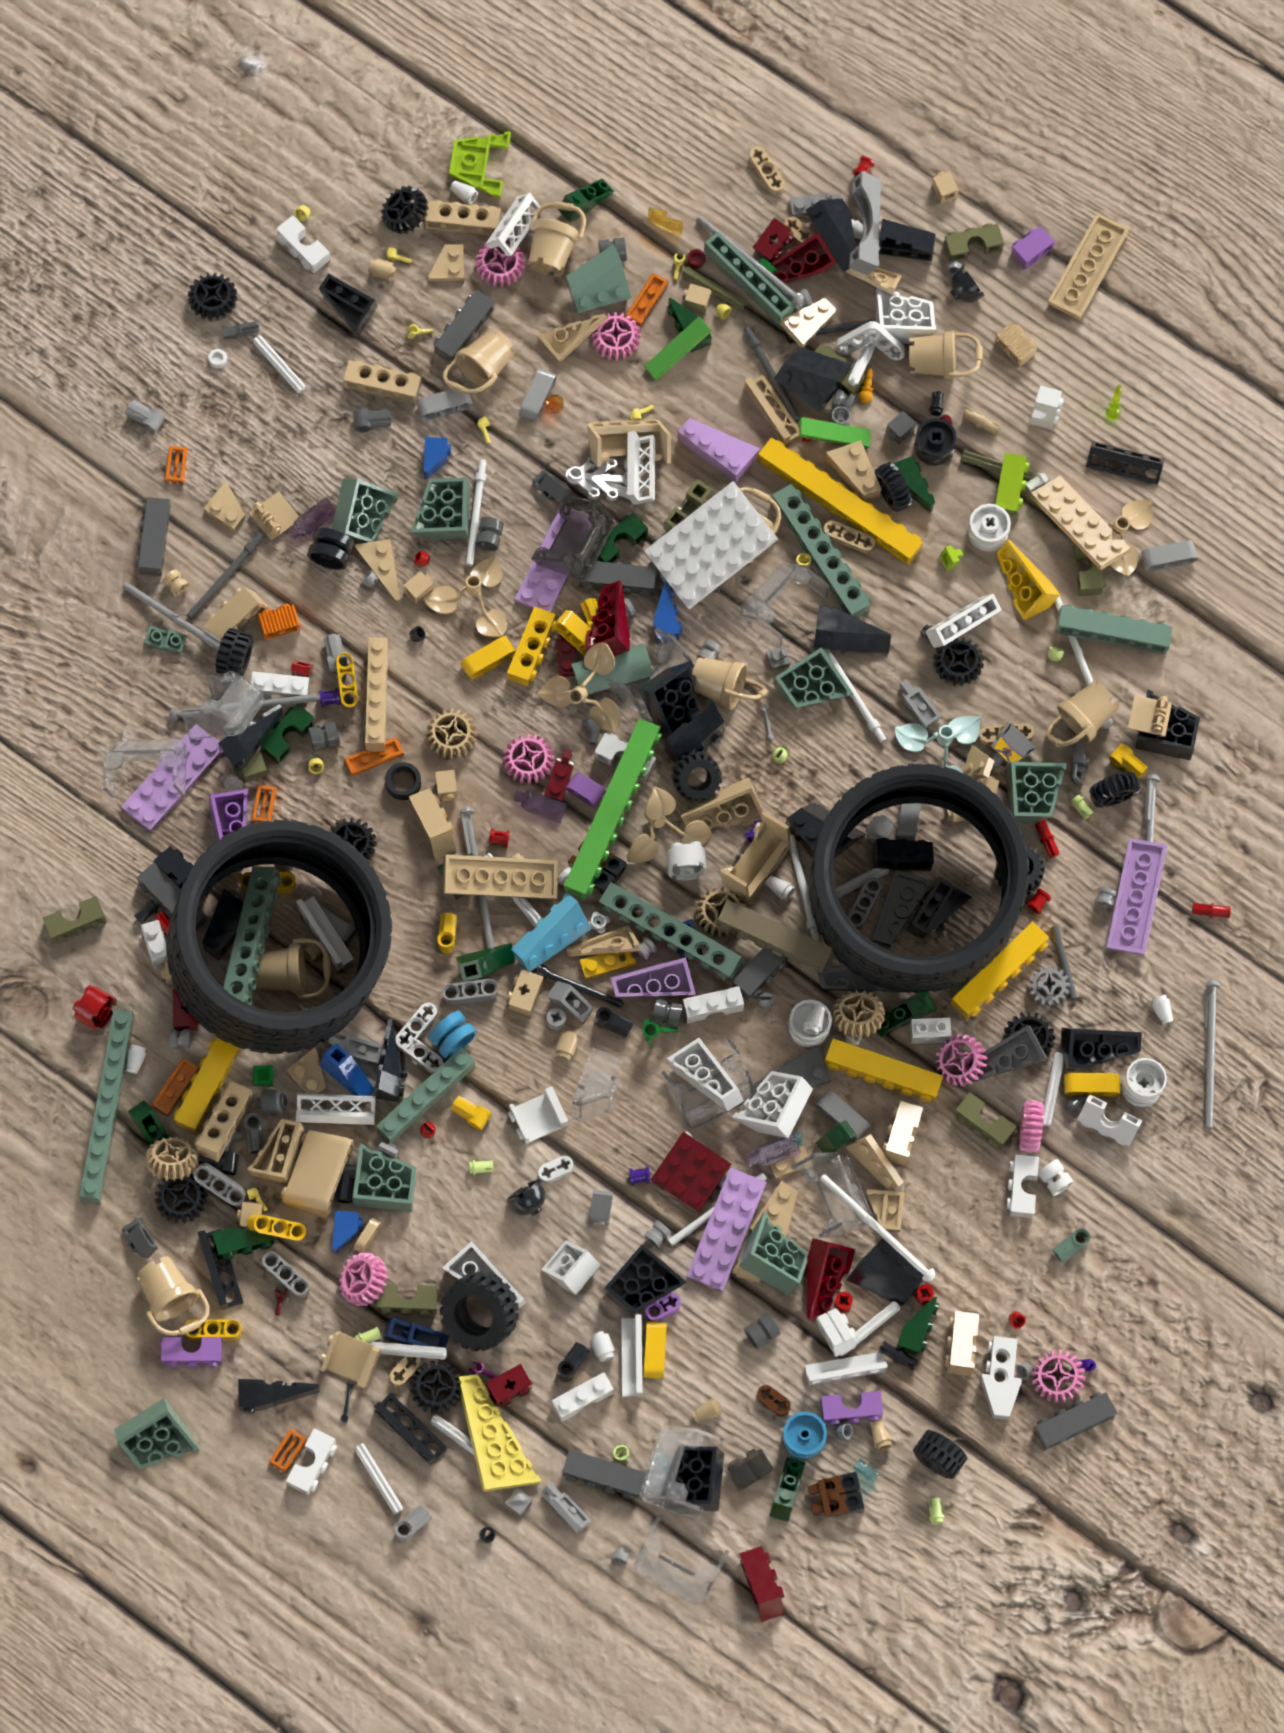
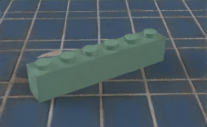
[704,232,794,326]
[1055,605,1172,654]
[376,1047,475,1144]

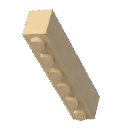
[365,637,388,752]

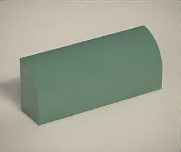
[571,644,654,694]

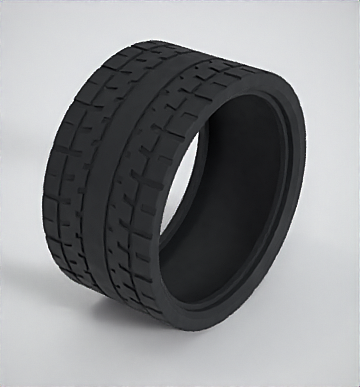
[809,764,1029,993]
[166,820,392,1054]

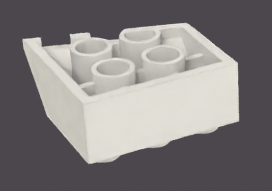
[875,288,936,344]
[732,1071,813,1138]

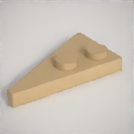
[537,314,608,362]
[355,539,401,603]
[566,925,641,956]

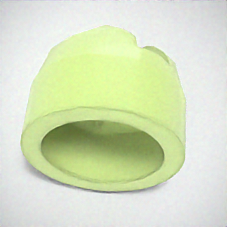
[1048,647,1064,662]
[772,747,787,764]
[613,1445,630,1462]

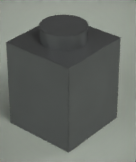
[886,411,916,444]

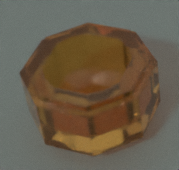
[546,394,563,413]

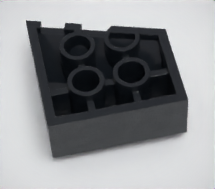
[774,347,854,411]
[638,661,699,738]
[1135,689,1200,761]
[665,699,725,765]
[785,803,866,858]
[845,1238,925,1306]
[602,1244,687,1314]
[655,1446,724,1511]

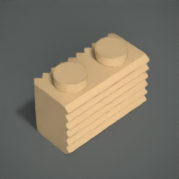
[995,322,1037,367]

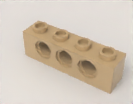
[425,200,501,236]
[343,360,421,404]
[195,1082,253,1162]

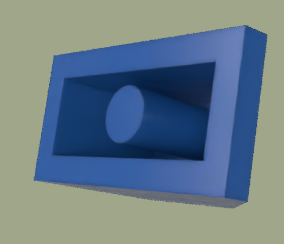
[424,437,451,479]
[332,1210,363,1254]

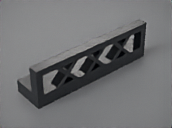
[1086,441,1164,485]
[198,1229,243,1310]
[373,1393,447,1465]

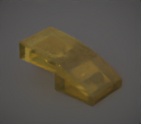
[648,208,684,236]

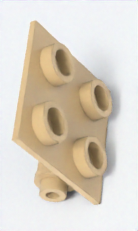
[249,492,301,541]
[1128,695,1172,737]

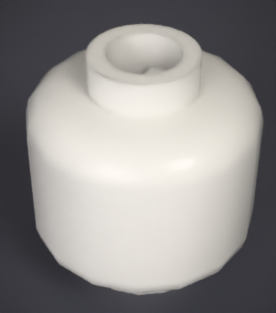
[865,814,894,843]

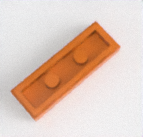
[625,273,669,327]
[344,737,404,777]
[151,1057,200,1116]

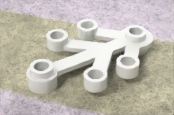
[565,457,627,502]

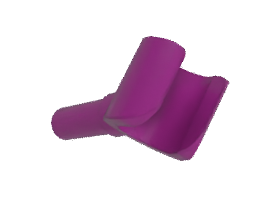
[469,1361,497,1379]

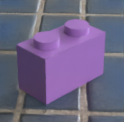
[1011,226,1055,270]

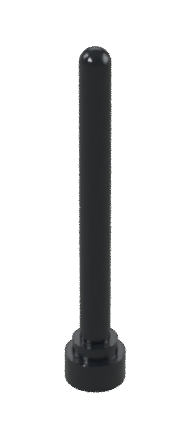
[786,319,873,344]
[536,964,624,1007]

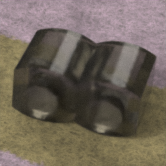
[727,1448,774,1491]

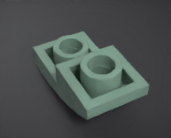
[143,625,187,654]

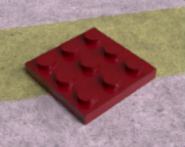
[651,1131,732,1213]

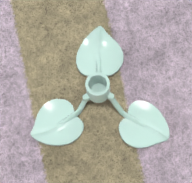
[895,716,981,773]

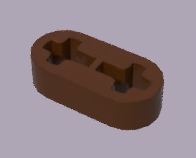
[757,1385,791,1416]

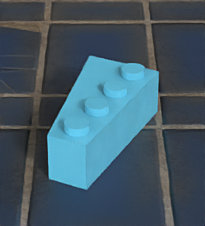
[511,892,591,972]

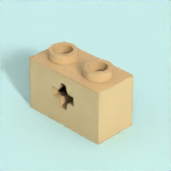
[506,969,543,1017]

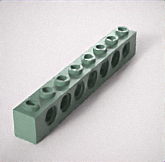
[772,484,871,618]
[223,866,281,1005]
[599,882,744,980]

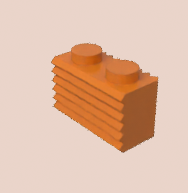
[257,604,301,640]

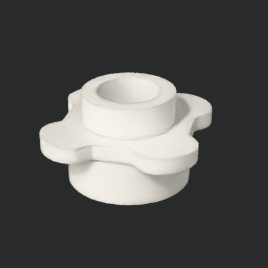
[588,912,610,934]

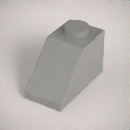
[546,981,593,1023]
[590,1190,613,1226]

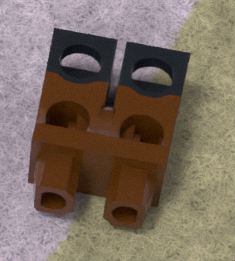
[568,841,627,895]
[808,1471,865,1519]

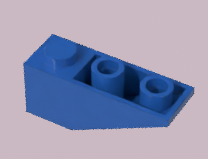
[653,581,682,644]
[319,1043,375,1103]

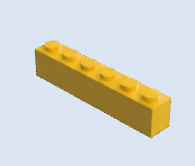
[951,921,1049,1020]
[173,1037,240,1134]
[825,1039,943,1102]

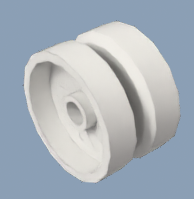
[967,504,1011,552]
[788,999,832,1048]

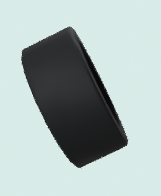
[385,762,421,801]

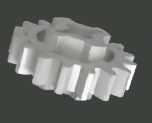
[1028,965,1070,1007]

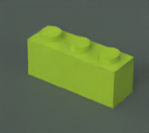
[995,453,1030,514]

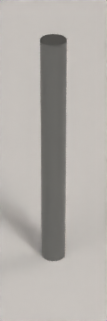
[1051,926,1078,1000]

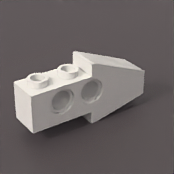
[980,1336,1022,1420]

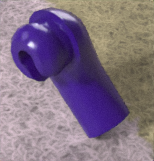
[1069,1359,1096,1375]

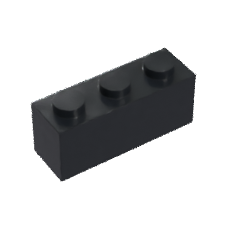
[873,838,934,871]

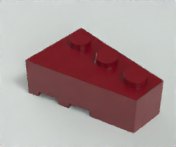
[739,1546,785,1622]

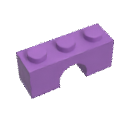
[161,1337,223,1368]
[820,1391,883,1426]

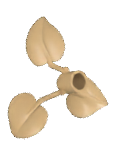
[1108,500,1154,576]
[424,556,507,637]
[538,643,620,732]
[627,787,712,863]

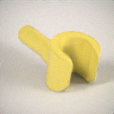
[387,248,412,264]
[673,253,685,280]
[406,324,433,339]
[630,405,654,420]
[477,416,491,444]
[247,1188,268,1212]

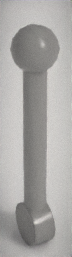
[761,704,774,742]

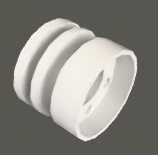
[1121,1058,1167,1107]

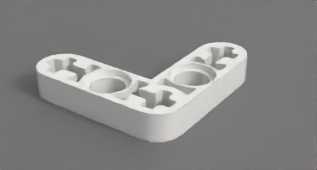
[836,321,905,360]
[395,1002,443,1074]

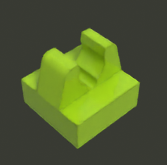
[939,545,964,571]

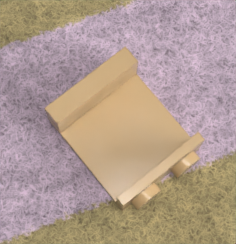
[320,1331,382,1388]

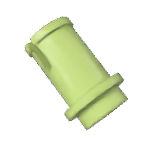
[1070,795,1094,820]
[468,1160,493,1175]
[355,1327,381,1343]
[927,1498,945,1524]

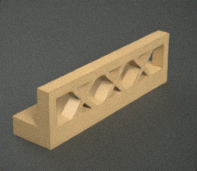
[744,375,799,445]

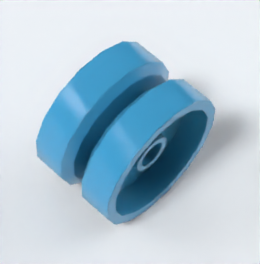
[427,1011,477,1059]
[782,1412,827,1460]

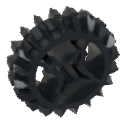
[381,185,429,235]
[188,272,238,321]
[874,462,912,512]
[933,636,984,687]
[1089,772,1141,808]
[330,817,377,860]
[1003,1011,1055,1054]
[155,1174,208,1224]
[410,1361,462,1414]

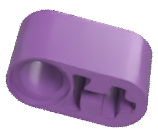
[566,772,606,808]
[645,1293,681,1322]

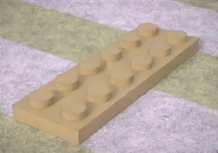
[1047,213,1130,320]
[1031,476,1131,570]
[443,855,558,899]

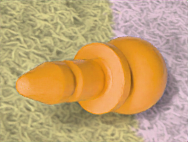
[858,368,874,404]

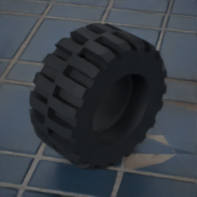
[440,1272,519,1352]

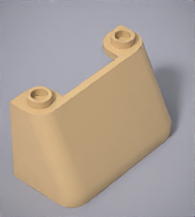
[280,1130,354,1219]

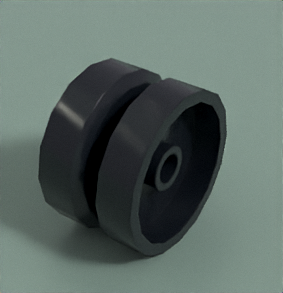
[914,418,957,466]
[307,528,354,570]

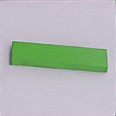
[645,316,712,380]
[799,417,871,449]

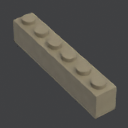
[716,899,833,973]

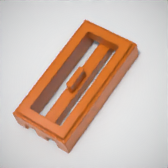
[165,446,188,484]
[251,785,277,823]
[269,1428,307,1473]

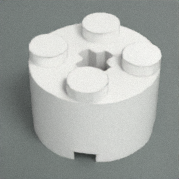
[667,841,707,881]

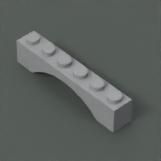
[849,171,881,276]

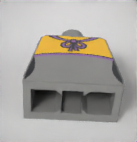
[991,721,1036,768]

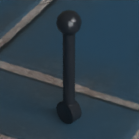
[400,1038,408,1078]
[340,1382,354,1423]

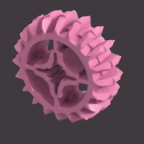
[475,239,525,288]
[591,312,641,361]
[503,734,554,785]
[935,1034,988,1086]
[1019,1100,1044,1153]
[338,1253,388,1306]
[1032,1350,1086,1404]

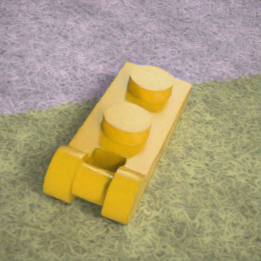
[580,951,637,980]

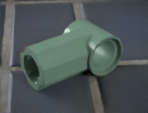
[1052,1228,1090,1263]

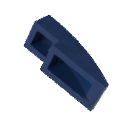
[383,1317,449,1348]

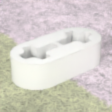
[538,1156,573,1183]

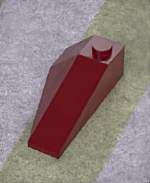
[771,232,837,284]
[585,580,630,657]
[806,1238,855,1321]

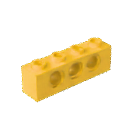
[507,606,556,687]

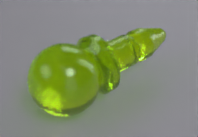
[1106,384,1122,420]

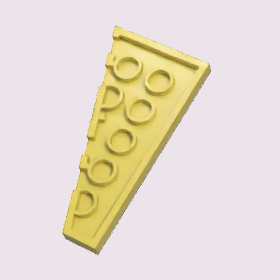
[457,1374,541,1492]

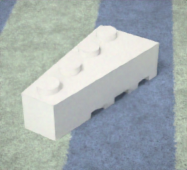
[667,1038,744,1112]
[442,1241,526,1309]

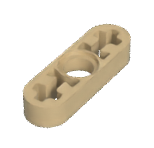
[749,147,785,194]
[823,520,875,554]
[979,723,1034,745]

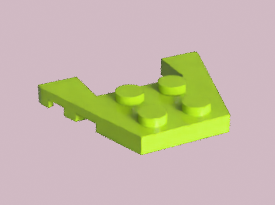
[449,132,511,199]

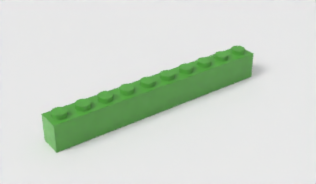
[564,718,662,900]

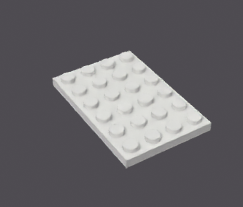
[645,481,779,609]

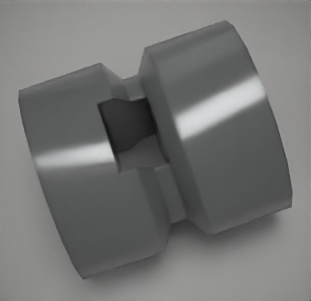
[598,237,627,262]
[475,517,504,551]
[308,721,340,752]
[651,999,683,1029]
[743,1313,781,1350]

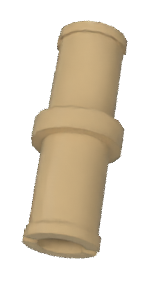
[962,407,1000,435]

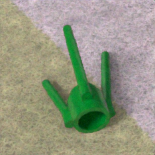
[643,1018,679,1049]

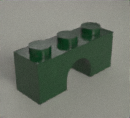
[590,512,648,563]
[260,704,316,764]

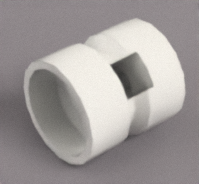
[1038,1159,1074,1196]

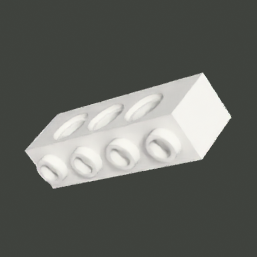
[925,594,1002,648]

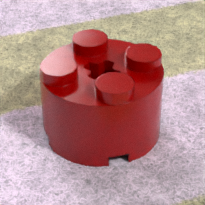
[72,985,117,1031]

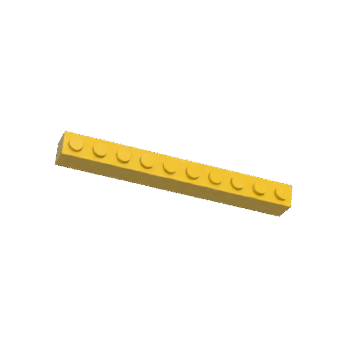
[757,437,923,565]

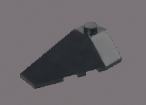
[805,198,856,273]
[814,606,892,653]
[218,704,283,773]
[375,1019,405,1102]
[1060,1027,1142,1068]
[238,1379,320,1414]

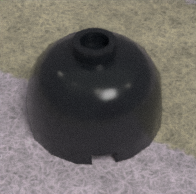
[950,266,984,303]
[506,1179,546,1216]

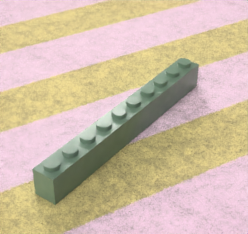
[80,1009,135,1205]

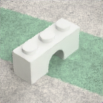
[276,215,330,273]
[1030,385,1064,430]
[250,671,310,699]
[594,733,656,783]
[682,986,744,1024]
[1077,1095,1142,1146]
[1006,1155,1039,1218]
[552,1372,614,1422]
[286,1428,337,1495]

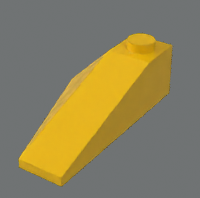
[997,540,1060,620]

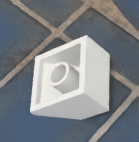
[541,1240,600,1295]

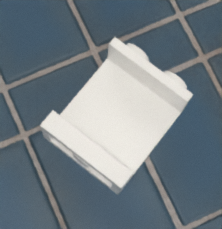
[508,1086,568,1144]

